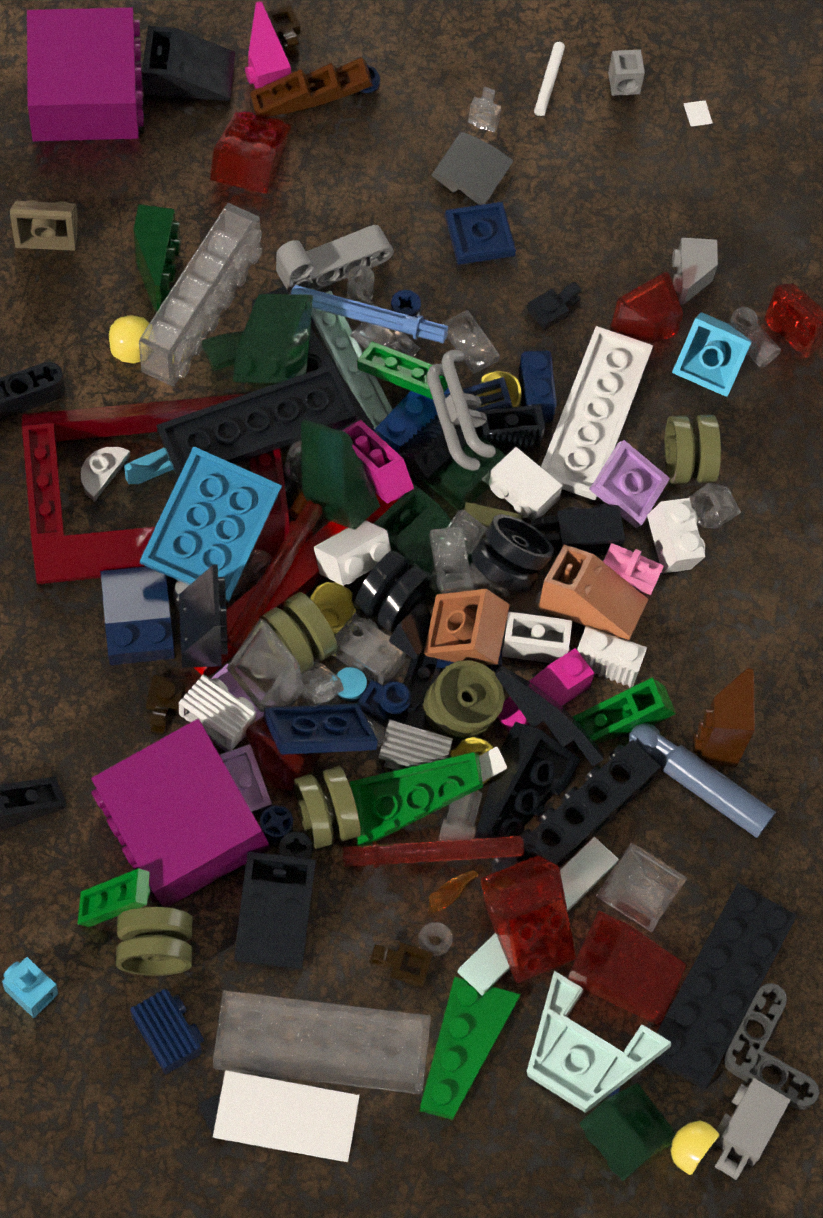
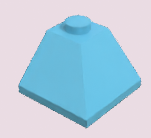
[672,312,752,397]

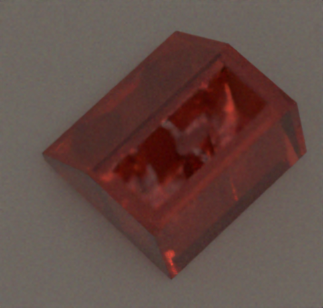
[764,283,823,358]

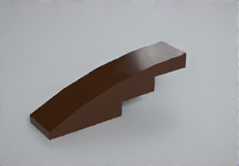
[250,57,373,118]

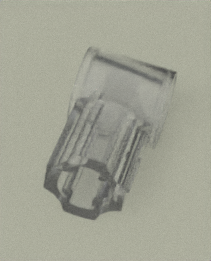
[728,307,781,368]
[437,790,482,855]

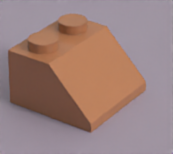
[424,589,510,665]

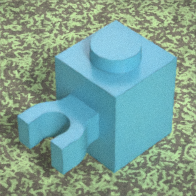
[2,957,59,1018]

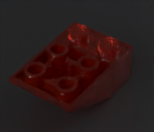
[210,111,292,194]
[480,855,576,983]
[568,910,687,1026]

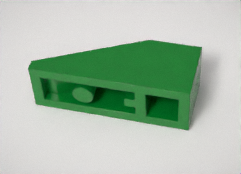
[573,677,676,749]

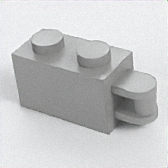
[715,1078,791,1180]

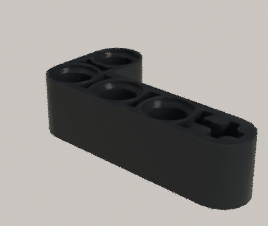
[0,362,65,420]

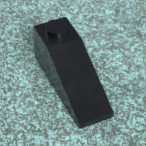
[0,776,67,831]

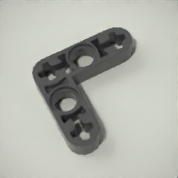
[724,983,819,1110]

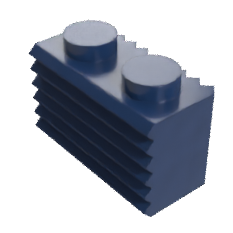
[518,351,557,422]
[130,988,204,1075]

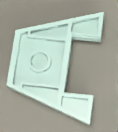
[527,971,671,1113]

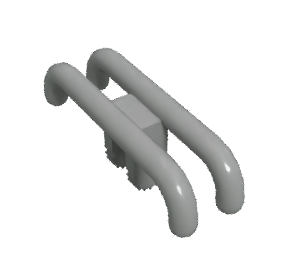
[427,350,495,471]

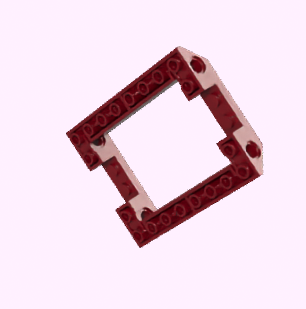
[22,393,292,584]

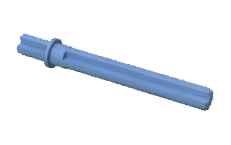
[290,285,449,344]

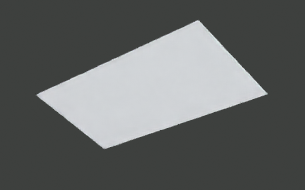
[213,1070,359,1162]

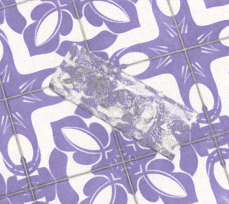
[139,203,263,387]
[213,990,431,1094]

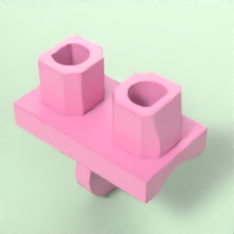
[603,543,664,595]

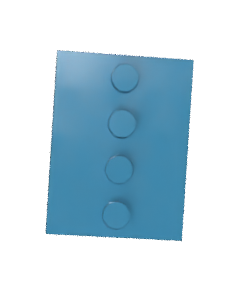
[140,446,282,603]

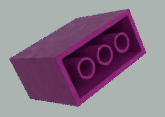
[27,7,144,141]
[91,718,271,908]

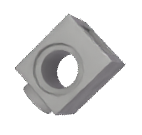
[608,50,645,95]

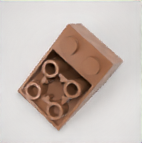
[538,545,648,640]

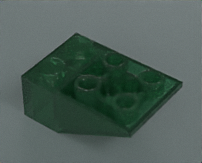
[301,420,380,530]
[373,485,476,598]

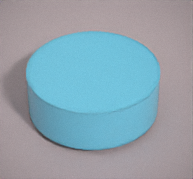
[334,667,367,701]

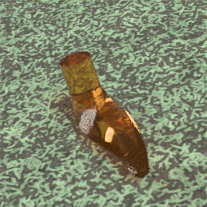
[428,870,478,914]

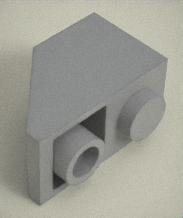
[672,238,718,304]

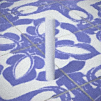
[534,42,565,116]

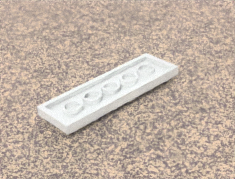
[541,326,653,500]

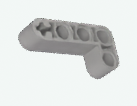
[276,225,394,294]

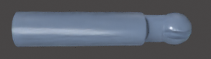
[629,723,776,838]

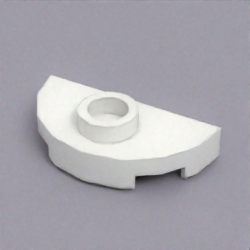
[81,447,130,502]

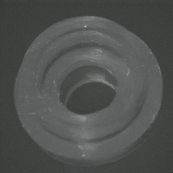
[418,922,452,956]

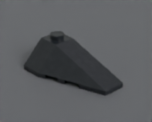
[473,722,581,859]

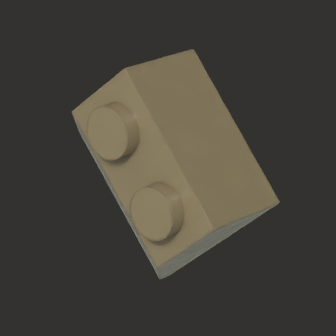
[10,200,78,251]

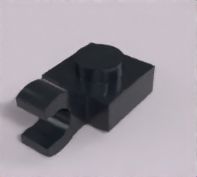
[527,282,582,330]

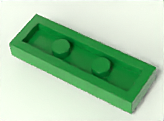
[357,341,448,399]
[78,868,150,927]

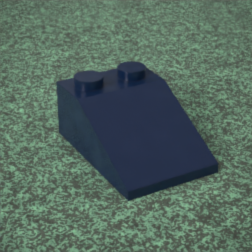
[100,567,175,665]

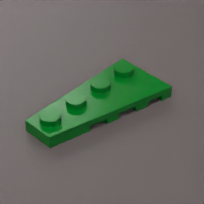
[349,752,484,848]
[419,976,521,1120]

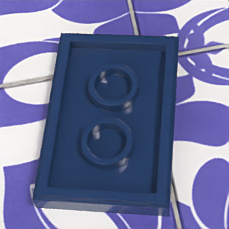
[263,704,378,755]

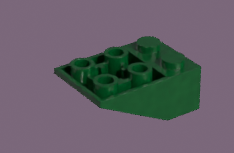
[133,204,181,318]

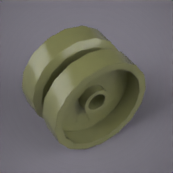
[664,414,721,484]
[260,592,338,676]
[423,660,505,743]
[294,766,361,850]
[116,907,193,976]

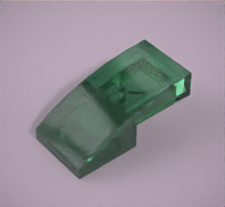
[202,330,270,371]

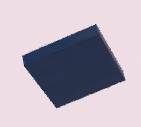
[445,201,516,265]

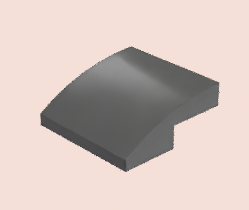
[431,132,513,205]

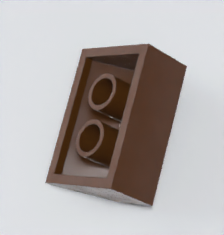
[693,668,755,767]

